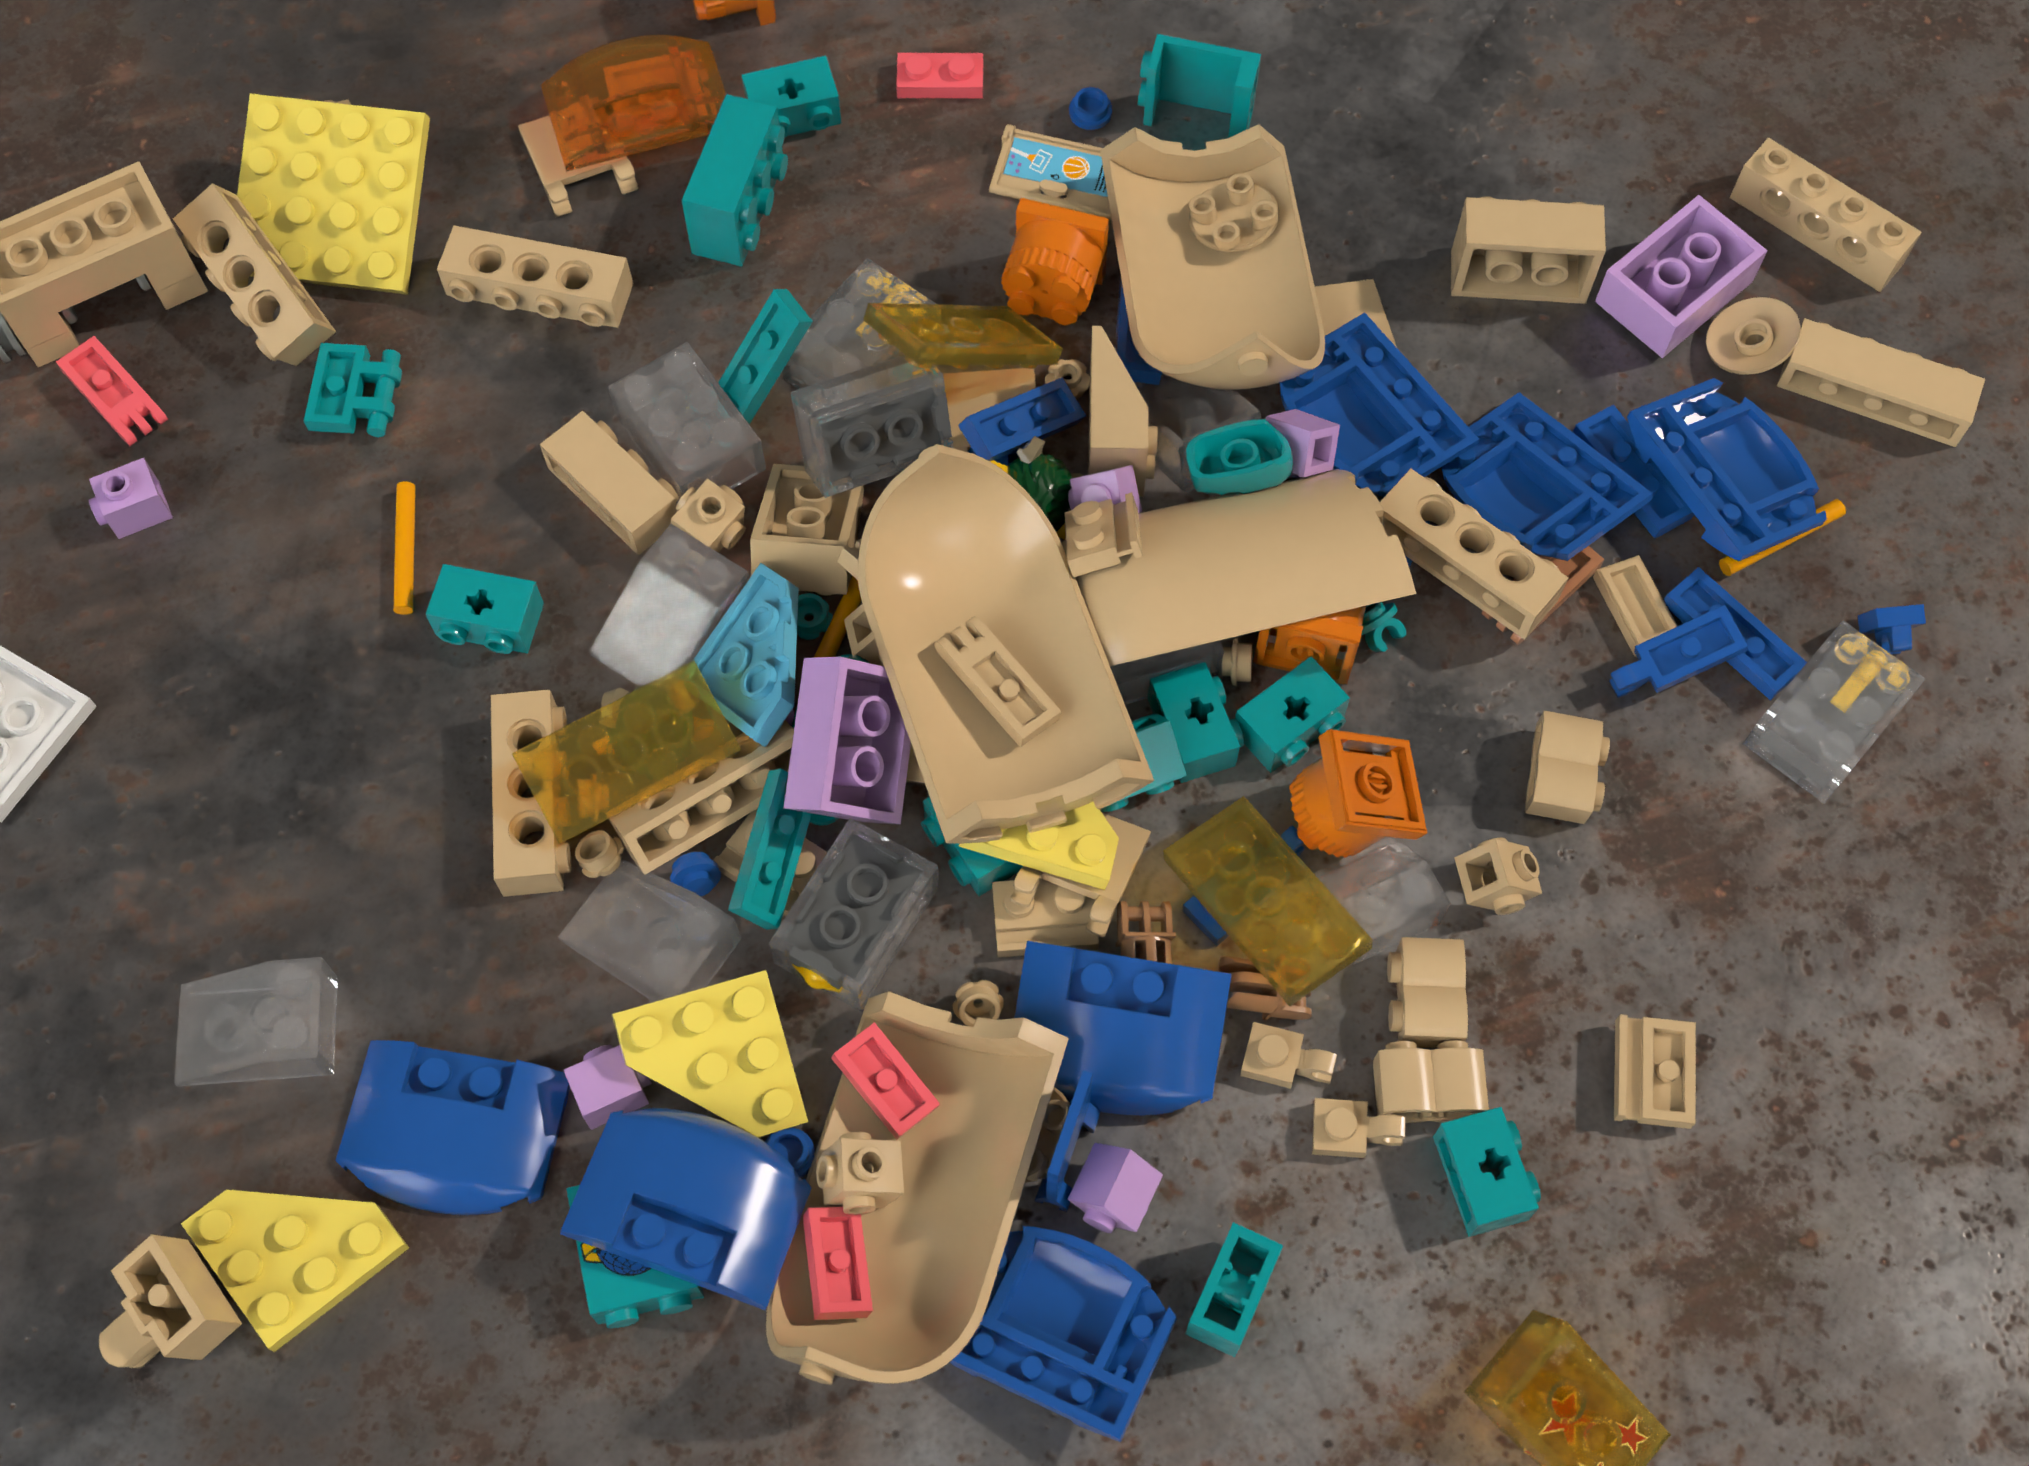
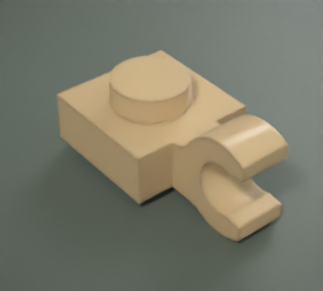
[1241,1022,1337,1089]
[1312,1098,1406,1158]

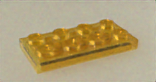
[863,303,1063,369]
[512,660,741,844]
[1163,796,1373,1006]

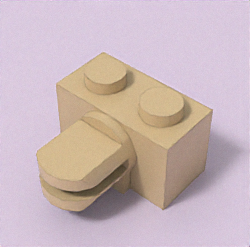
[99,1234,242,1369]

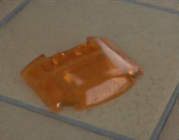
[541,35,726,172]

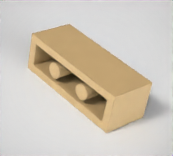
[540,411,679,556]

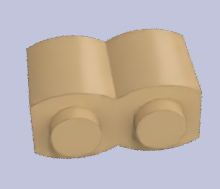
[1525,711,1610,824]
[1387,937,1468,1048]
[1373,1040,1489,1123]

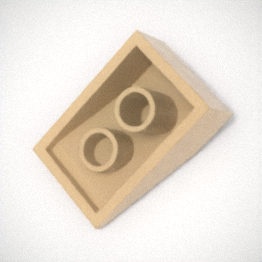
[1088,326,1157,497]
[750,464,866,595]

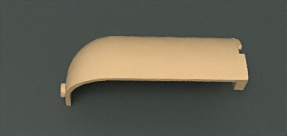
[1100,124,1325,390]
[858,444,1154,844]
[1062,469,1416,666]
[766,991,1069,1385]

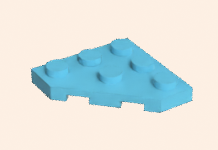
[681,563,799,747]

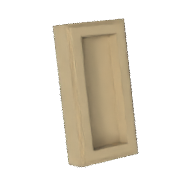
[1593,555,1677,657]

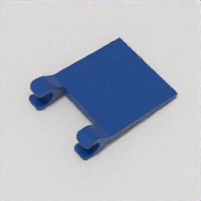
[1035,1070,1101,1212]

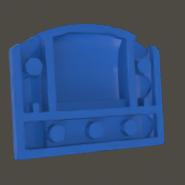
[1280,313,1479,497]
[1627,378,1827,561]
[1442,392,1653,561]
[1014,941,1232,1116]
[335,1040,570,1215]
[560,1108,812,1311]
[949,1226,1177,1442]

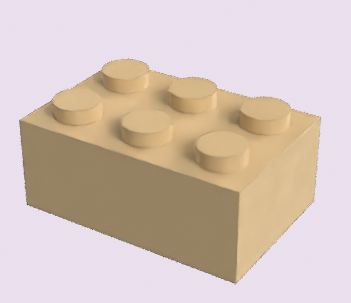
[1451,197,1606,304]

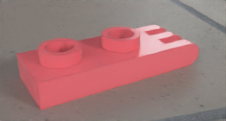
[56,336,168,447]

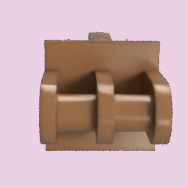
[1115,901,1176,964]
[1219,956,1312,1020]

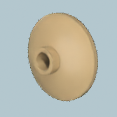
[1706,297,1801,375]

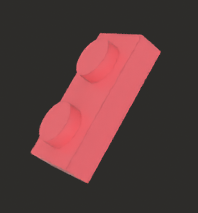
[896,53,983,99]
[831,1022,940,1140]
[802,1207,873,1320]

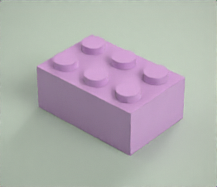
[1595,195,1768,358]
[784,657,911,824]

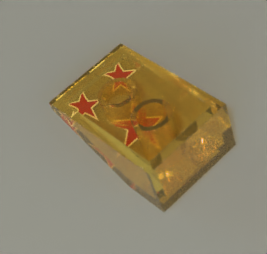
[1464,1310,1671,1466]

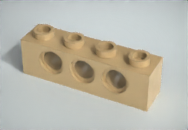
[1730,137,1922,292]
[173,183,336,366]
[437,225,633,328]
[1378,469,1569,640]
[491,690,572,897]
[606,720,794,875]

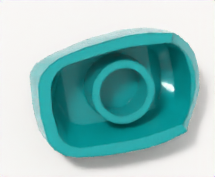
[1186,419,1293,495]

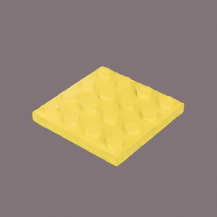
[237,94,430,294]

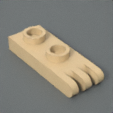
[934,616,1061,747]

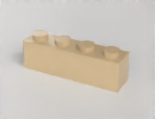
[1777,318,1985,447]

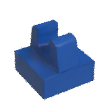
[1858,604,1926,655]

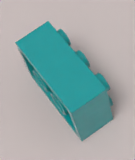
[682,94,788,267]

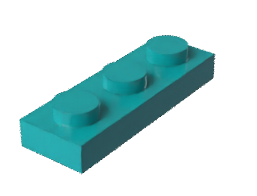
[712,289,813,425]
[728,768,812,930]

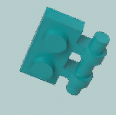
[304,343,402,437]

